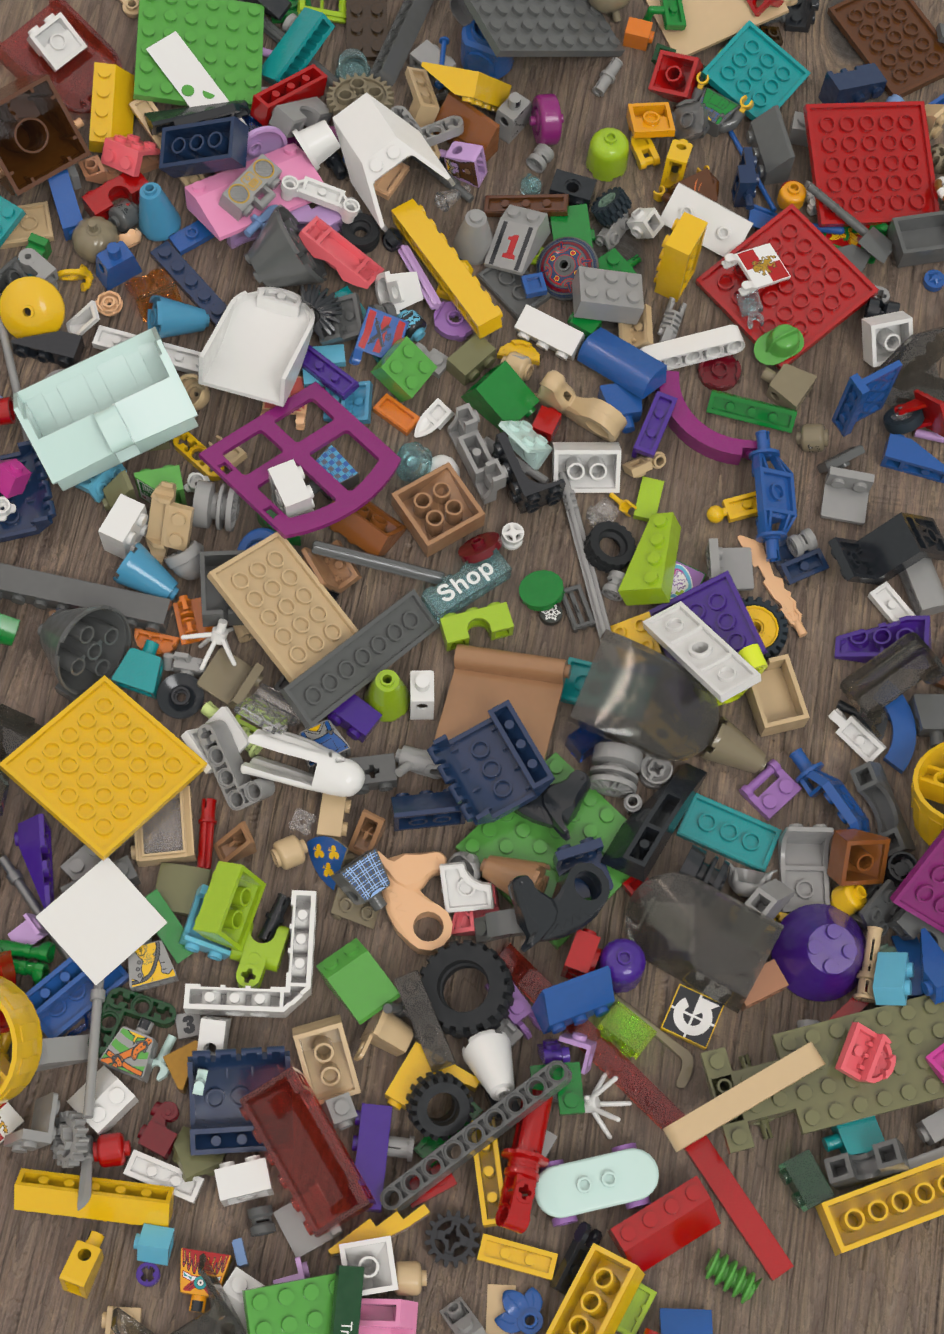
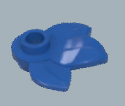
[495,1287,544,1334]

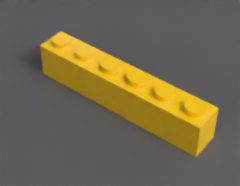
[14,1168,174,1227]

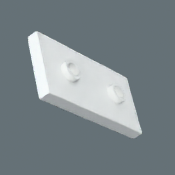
[661,182,754,257]

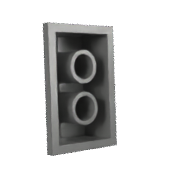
[746,105,795,185]

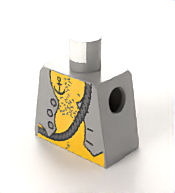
[128,938,179,992]

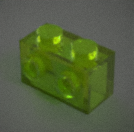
[598,1001,657,1060]

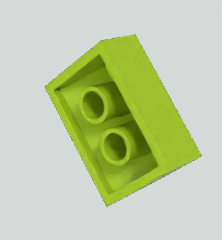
[193,861,266,952]

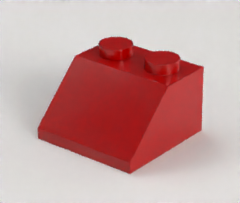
[648,50,704,103]

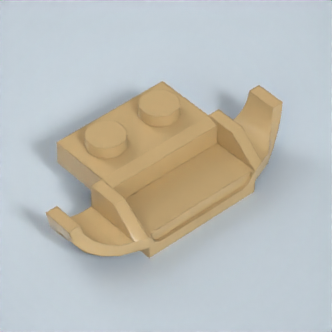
[145,481,195,565]

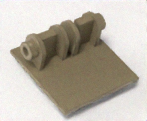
[330,886,382,929]

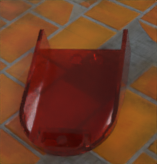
[0,0,122,114]

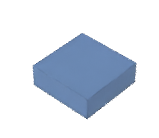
[232,1238,249,1268]

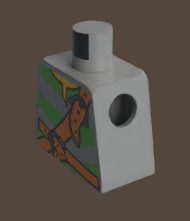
[99,1018,158,1083]

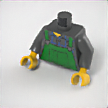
[691,72,754,138]

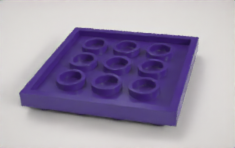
[647,570,768,690]

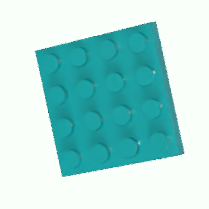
[700,20,811,121]

